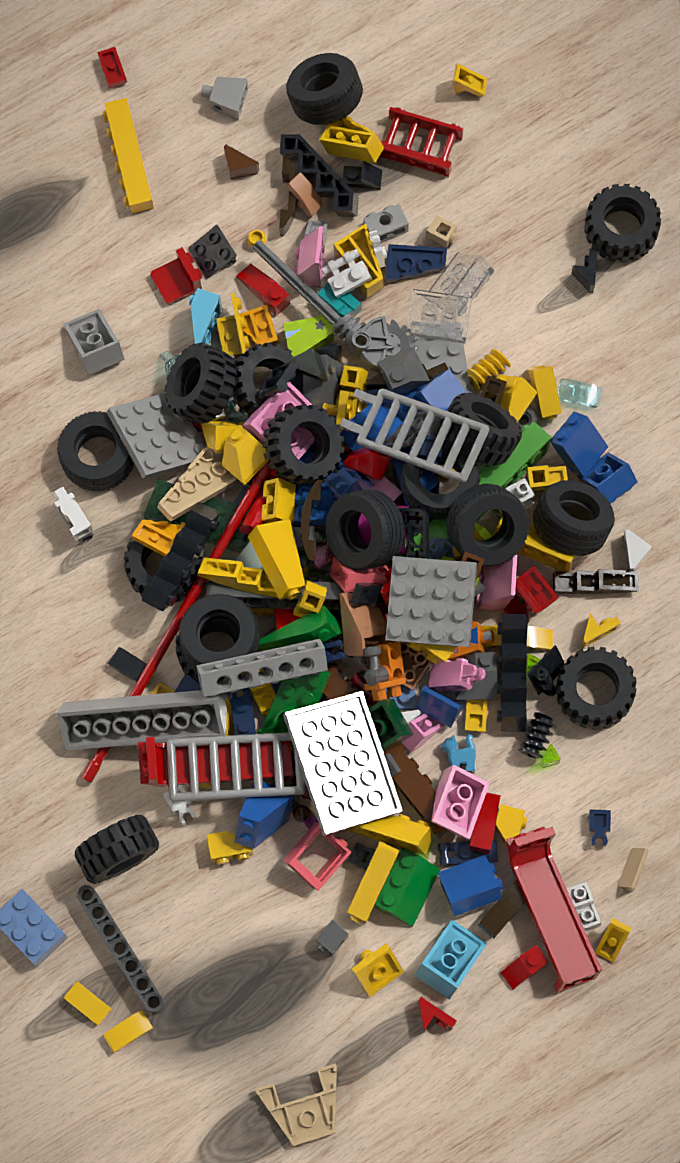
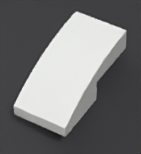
[567,882,601,931]

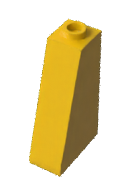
[248,519,305,599]
[347,841,400,924]

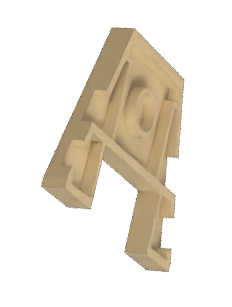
[255,1063,337,1146]

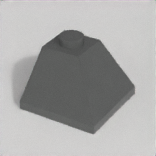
[377,347,430,395]
[455,652,497,701]

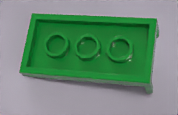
[258,660,331,751]

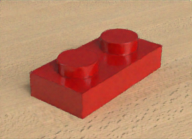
[97,47,127,88]

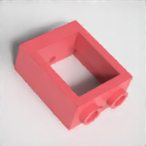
[330,557,389,592]
[283,822,351,891]

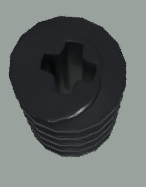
[518,712,556,759]

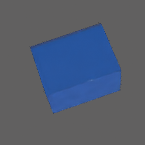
[415,686,464,728]

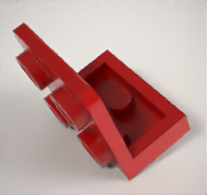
[150,247,203,304]
[515,565,560,614]

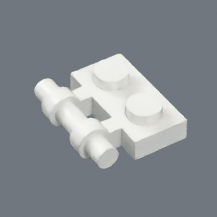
[322,249,372,298]

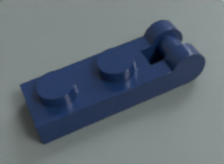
[438,840,498,866]

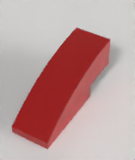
[469,792,501,854]

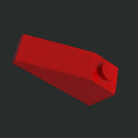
[236,263,291,316]

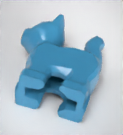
[440,734,476,773]

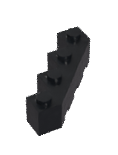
[280,134,359,217]
[141,502,220,612]
[497,614,528,732]

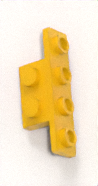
[216,293,250,356]

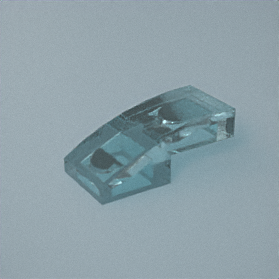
[558,378,602,408]

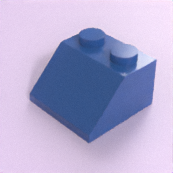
[577,452,638,504]

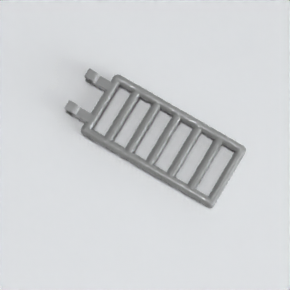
[339,389,489,483]
[167,733,306,802]

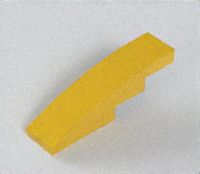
[198,558,279,598]

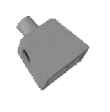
[201,77,248,120]

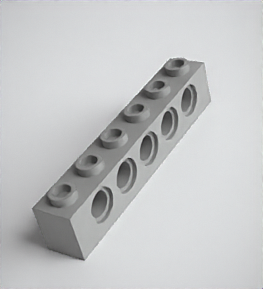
[197,639,328,697]

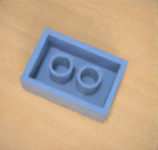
[0,889,68,967]

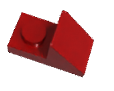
[418,997,457,1032]

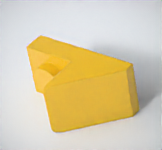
[453,63,487,97]
[582,613,621,648]
[595,918,632,963]

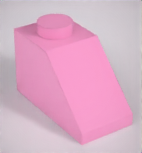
[402,714,445,752]

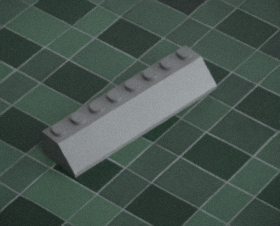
[57,690,227,750]

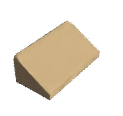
[618,848,649,892]

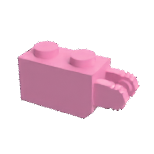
[428,658,486,693]

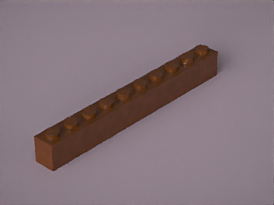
[322,662,449,839]

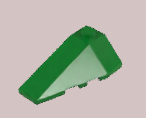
[257,605,343,652]

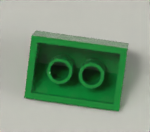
[375,848,441,927]

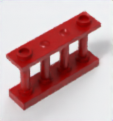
[379,107,464,177]

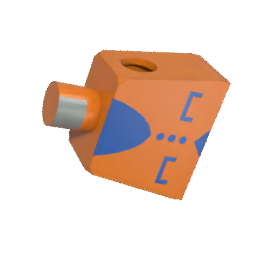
[448,621,495,661]

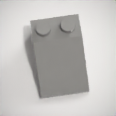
[63,309,125,375]

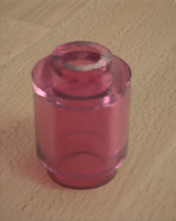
[307,540,335,570]

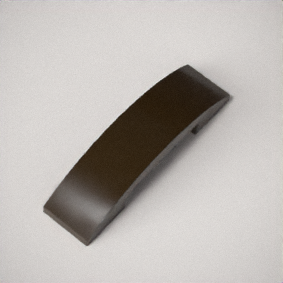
[279,156,297,236]
[301,480,322,565]

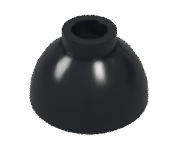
[315,344,342,361]

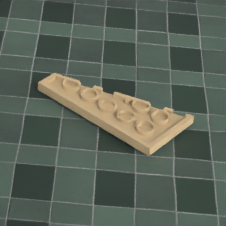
[157,446,240,522]

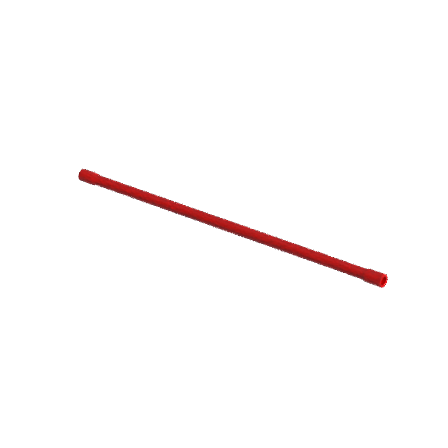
[81,461,272,783]

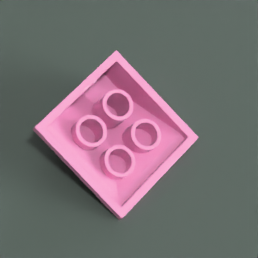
[242,382,315,459]

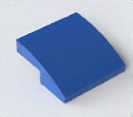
[293,483,337,526]

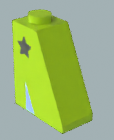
[283,316,334,357]

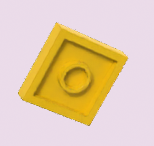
[322,391,358,432]
[351,943,404,997]

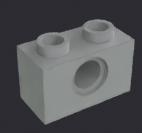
[363,204,409,243]

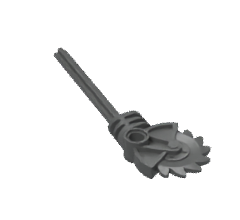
[252,240,418,373]

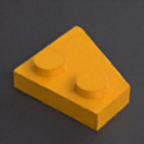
[240,304,279,345]
[132,520,185,556]

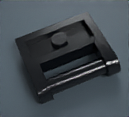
[257,360,299,401]

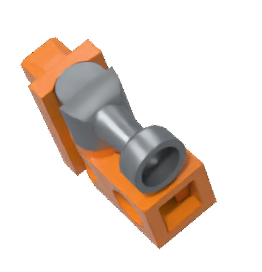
[364,642,406,701]

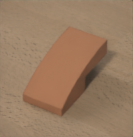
[286,172,323,218]

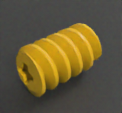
[466,349,511,391]

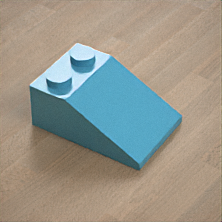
[189,288,223,345]
[414,920,487,1000]

